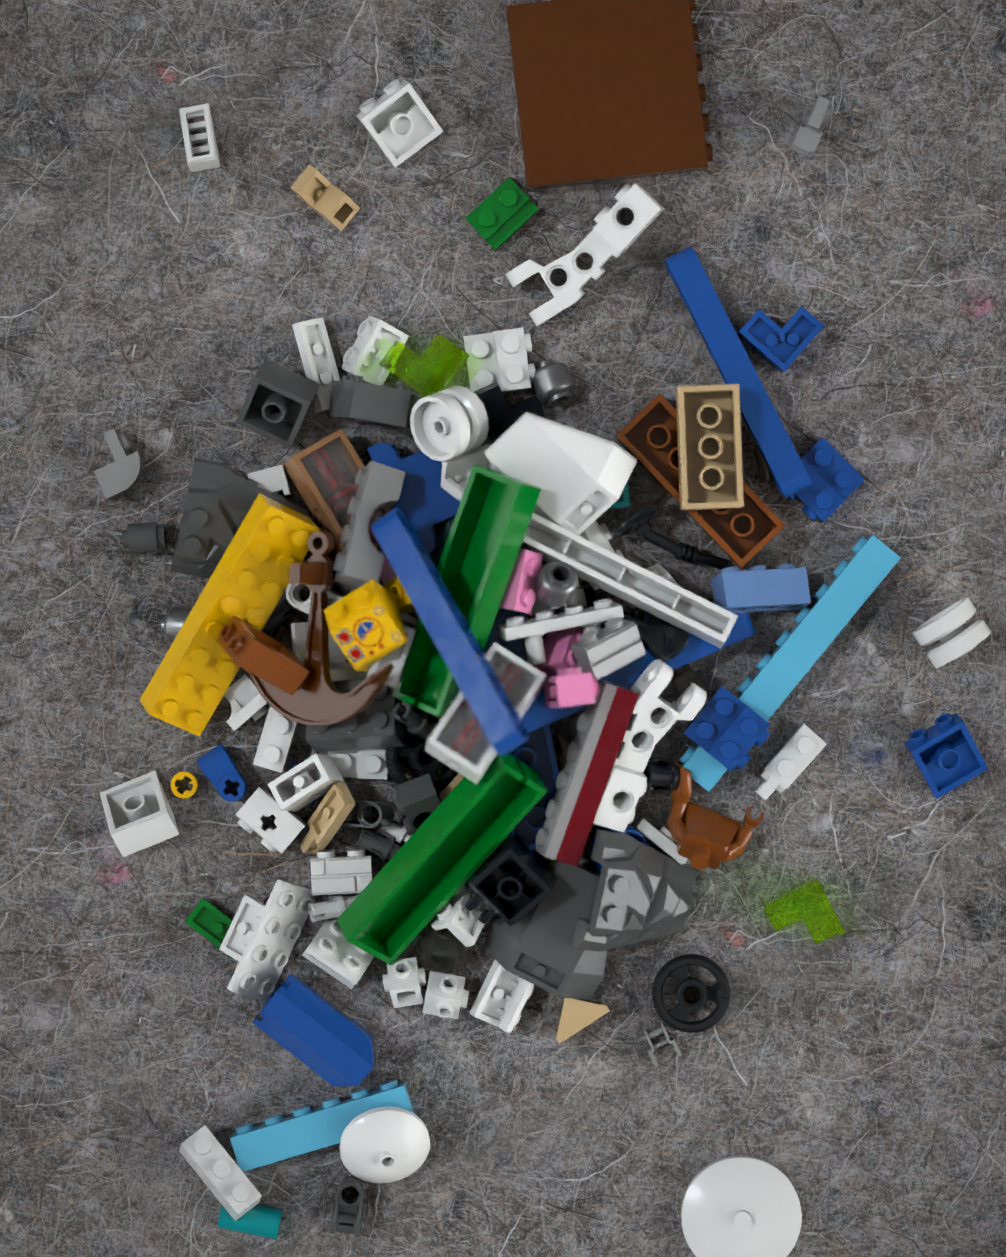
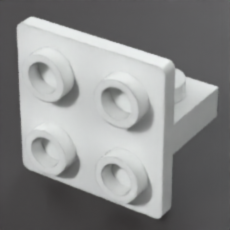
[302,918,374,989]

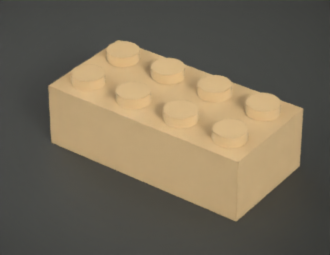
[675,384,744,511]

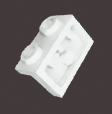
[342,316,409,386]
[432,879,489,947]

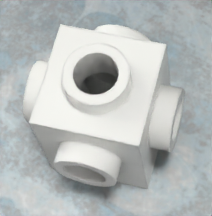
[382,957,427,1008]
[422,971,469,1019]

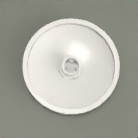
[681,1155,802,1257]

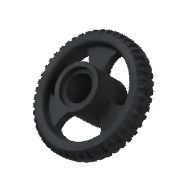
[385,717,457,792]
[652,954,730,1033]

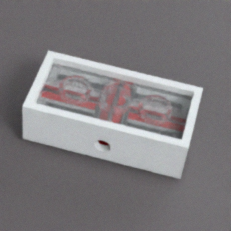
[425,642,547,784]

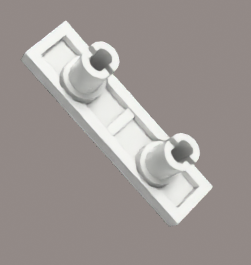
[498,599,624,665]

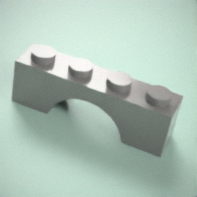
[333,461,406,589]

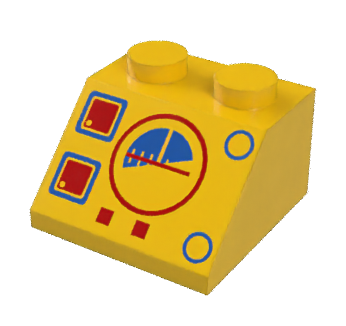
[324,579,408,672]

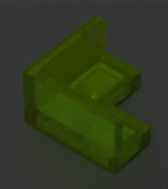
[379,333,470,398]
[761,876,845,944]

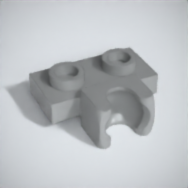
[790,96,832,158]

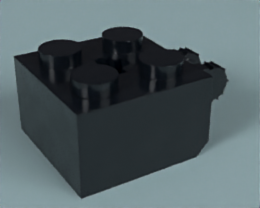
[465,835,557,926]

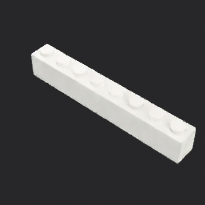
[521,513,738,649]

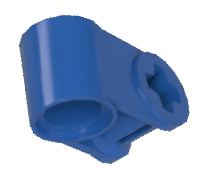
[196,743,248,801]

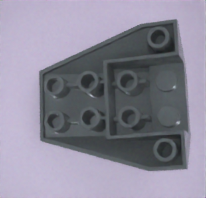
[483,861,607,1000]

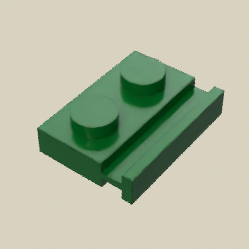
[465,177,539,251]

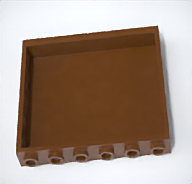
[506,0,713,191]

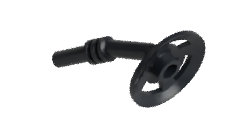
[610,499,728,570]

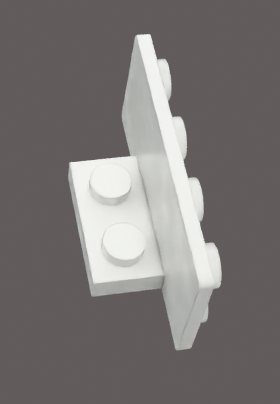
[219,879,317,1001]

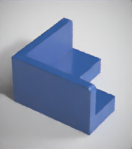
[737,306,824,374]

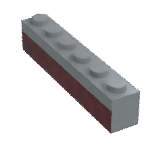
[535,679,639,867]

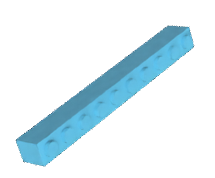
[679,535,901,792]

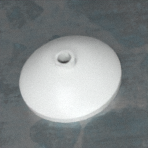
[339,1107,430,1183]

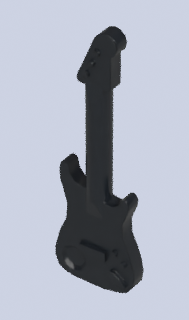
[579,587,690,662]

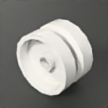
[410,385,489,462]
[912,597,991,668]

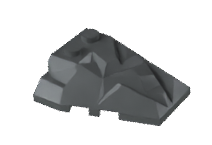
[170,458,308,577]
[572,829,698,952]

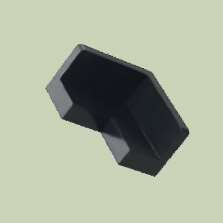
[474,382,546,445]

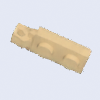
[300,781,356,855]

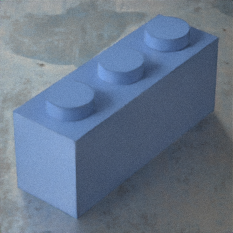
[711,564,811,613]

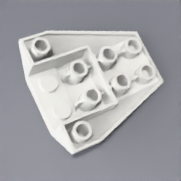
[485,412,637,536]

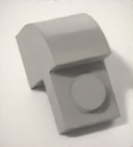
[93,429,143,500]

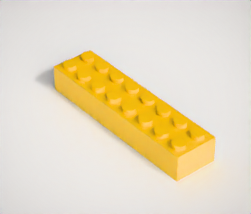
[139,493,320,737]

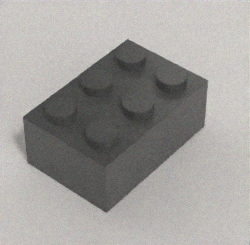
[306,679,404,752]

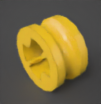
[170,771,199,799]

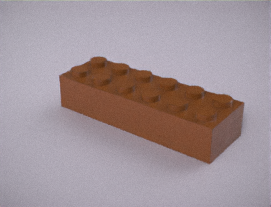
[615,394,785,568]

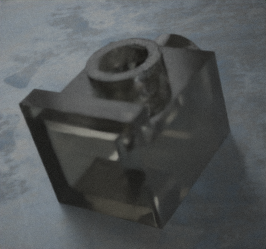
[671,664,716,702]

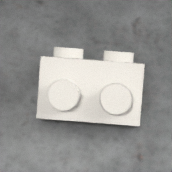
[441,444,495,502]
[469,960,534,1033]

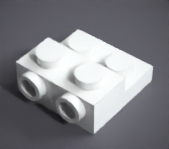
[356,79,444,168]
[463,327,535,393]
[328,747,388,780]

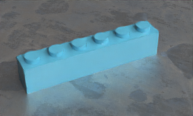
[230,1079,414,1172]

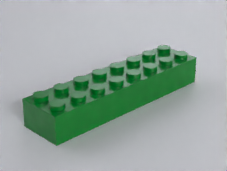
[392,465,541,718]
[337,753,548,965]

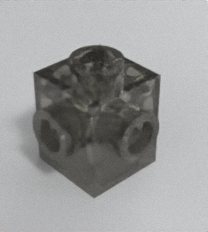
[420,922,464,974]

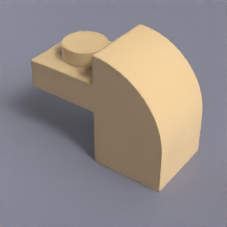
[290,164,360,232]

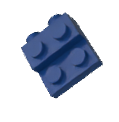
[787,437,865,523]
[683,685,770,772]
[904,713,988,799]

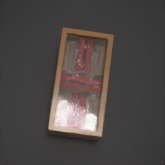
[283,428,391,554]

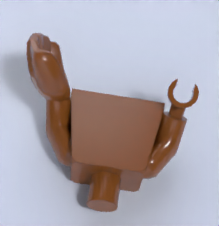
[667,762,764,870]

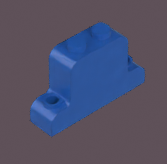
[367,443,460,554]

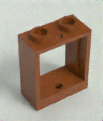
[217,615,310,696]

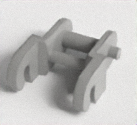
[642,1022,682,1068]

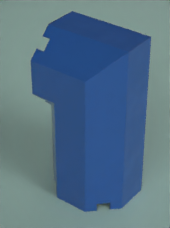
[252,972,375,1086]

